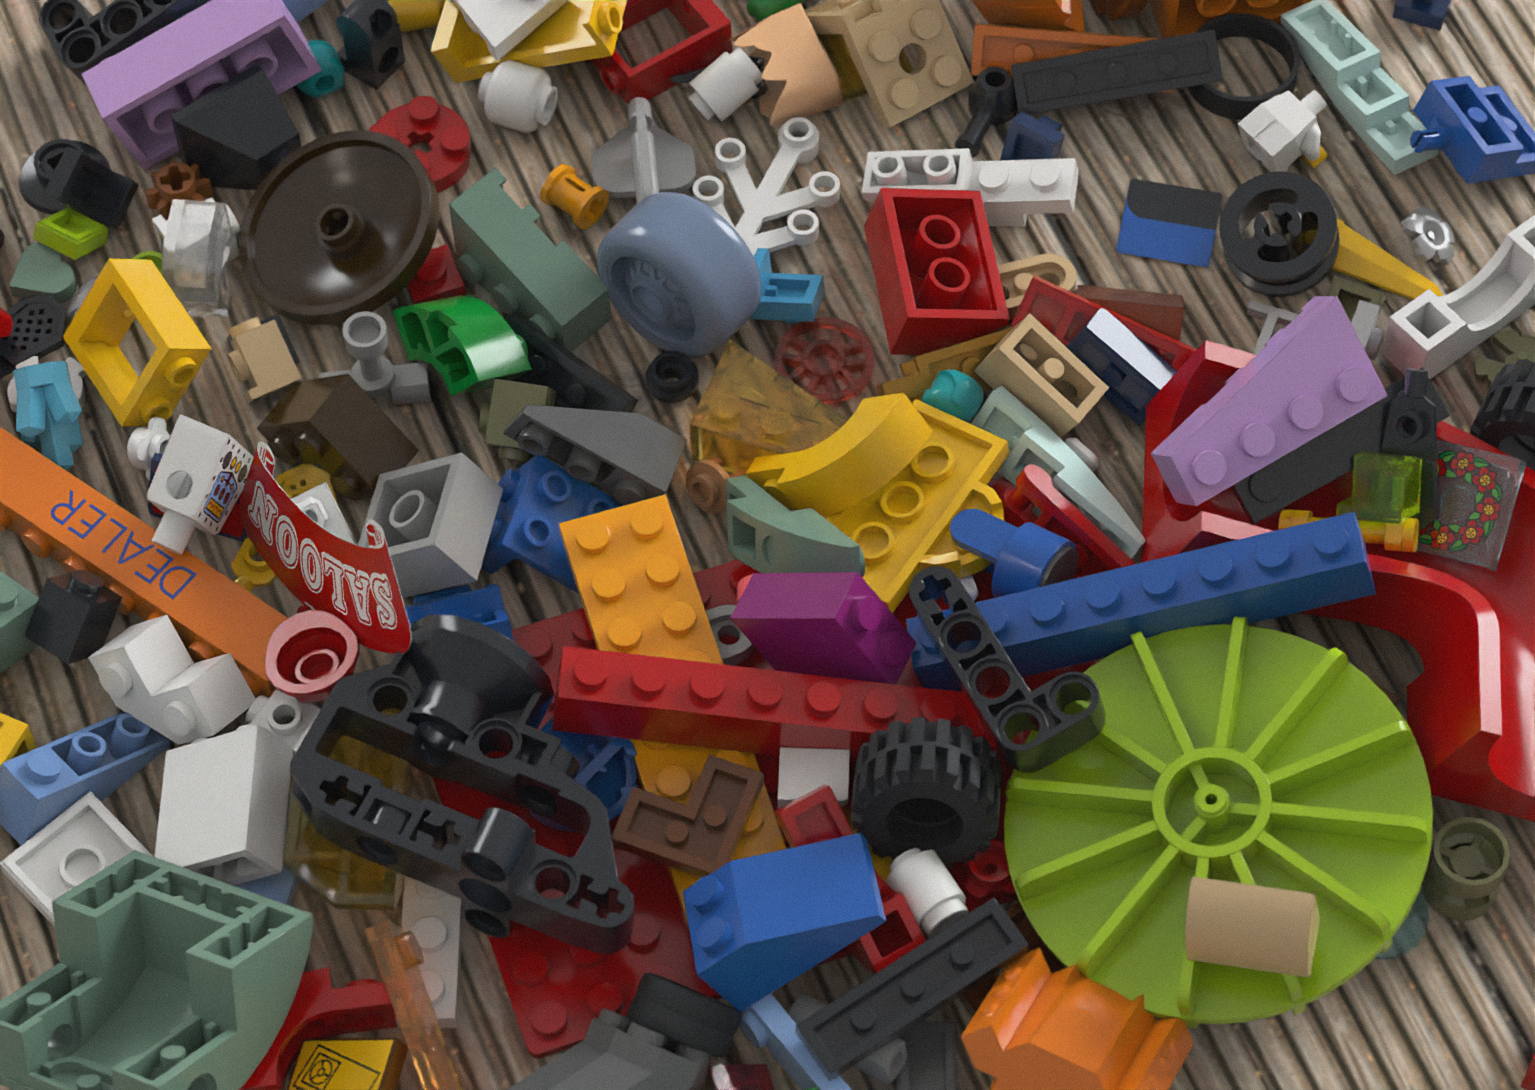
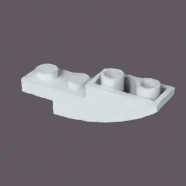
[861,149,1079,227]

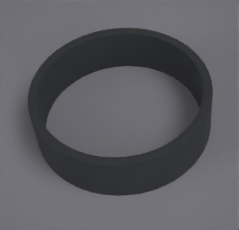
[1187,13,1300,120]

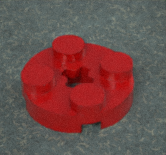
[369,95,472,193]

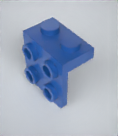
[481,455,624,594]

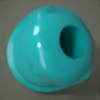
[296,40,345,98]
[921,369,984,423]

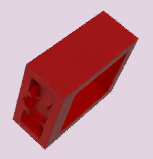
[584,0,732,104]

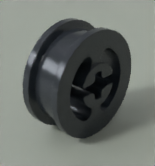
[1219,172,1340,297]

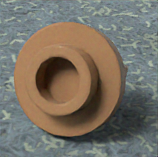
[686,458,745,514]

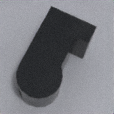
[336,0,405,91]

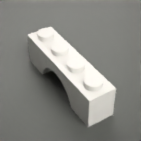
[1381,215,1535,379]

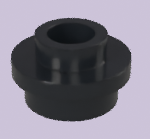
[645,351,699,403]

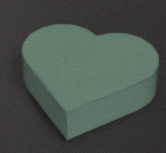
[9,242,77,303]

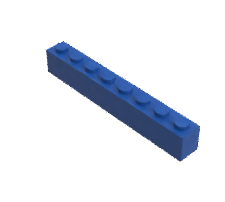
[906,512,1376,692]

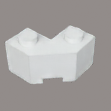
[88,615,256,745]

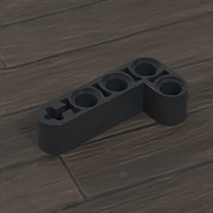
[39,0,211,88]
[909,566,1106,773]

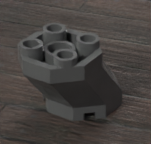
[507,1008,711,1090]

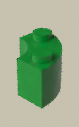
[393,295,532,396]

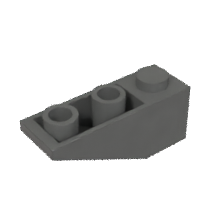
[503,404,687,505]

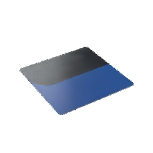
[1116,179,1222,267]

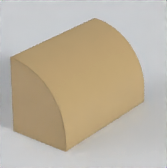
[1185,877,1320,978]

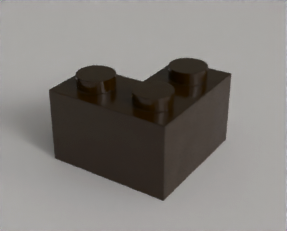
[257,373,419,500]

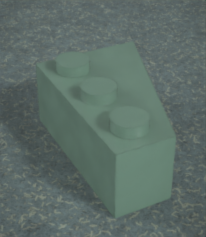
[449,167,611,352]

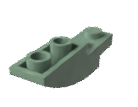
[725,475,865,577]

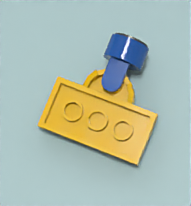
[825,399,1079,614]

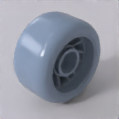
[597,192,762,358]

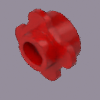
[959,840,1016,899]

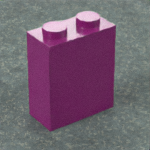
[730,572,917,684]

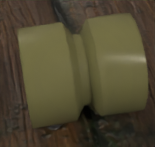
[1421,817,1510,921]

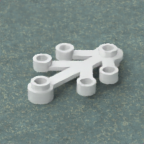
[693,117,840,257]

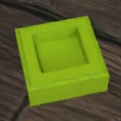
[33,207,109,260]

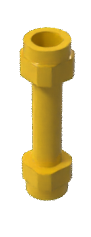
[1278,509,1419,552]

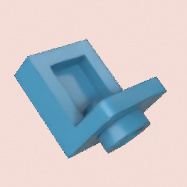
[752,248,825,324]

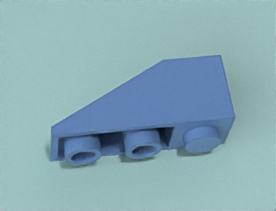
[0,711,170,845]

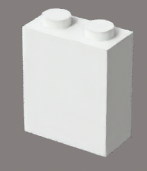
[154,724,293,886]

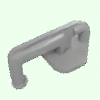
[591,97,696,205]

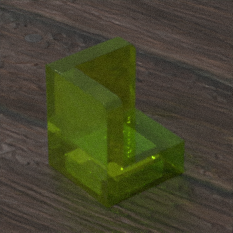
[1336,451,1422,524]

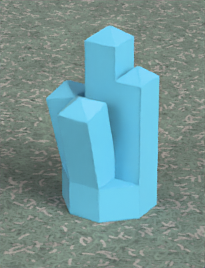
[13,361,83,471]

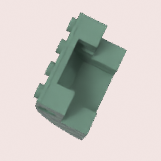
[0,850,314,1090]

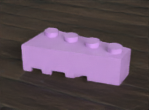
[1151,296,1388,506]

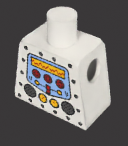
[147,414,253,555]

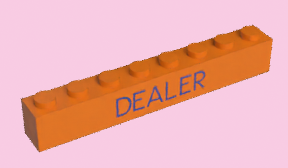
[0,427,288,698]

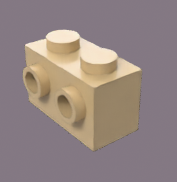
[974,313,1109,438]

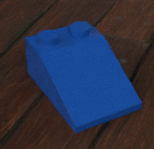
[683,833,886,1012]

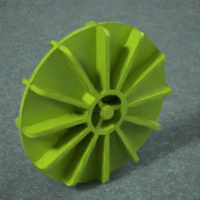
[1004,616,1433,1029]

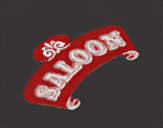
[239,441,411,654]

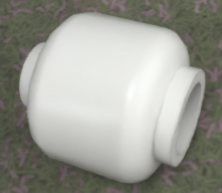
[478,60,558,133]

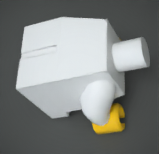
[1238,90,1327,172]

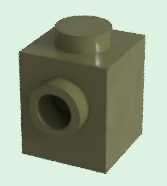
[479,379,556,462]

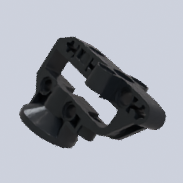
[290,615,635,954]

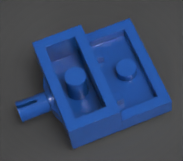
[1410,75,1535,184]

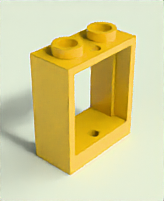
[63,258,212,427]

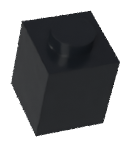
[25,570,122,664]

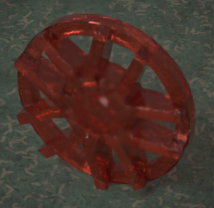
[774,317,874,408]

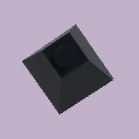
[171,63,302,191]

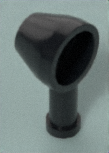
[955,66,1018,158]

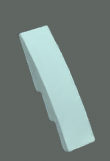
[1281,0,1438,175]
[971,385,1146,560]

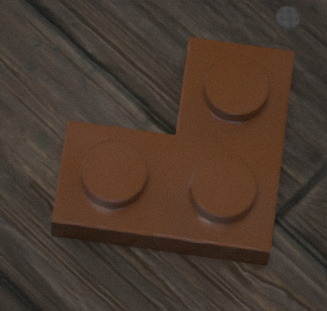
[611,755,764,878]

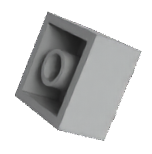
[358,452,503,598]

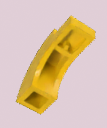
[746,393,933,518]

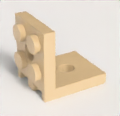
[804,0,974,128]

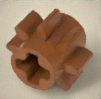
[145,161,213,221]

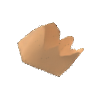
[729,3,844,126]

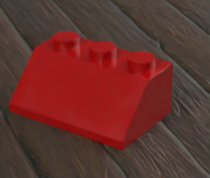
[864,188,1010,355]

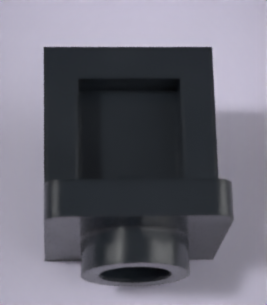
[44,147,138,229]

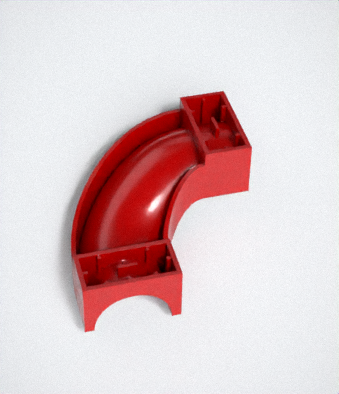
[1141,340,1535,822]

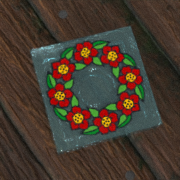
[1393,440,1527,571]

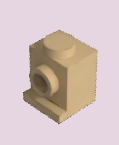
[227,317,302,405]

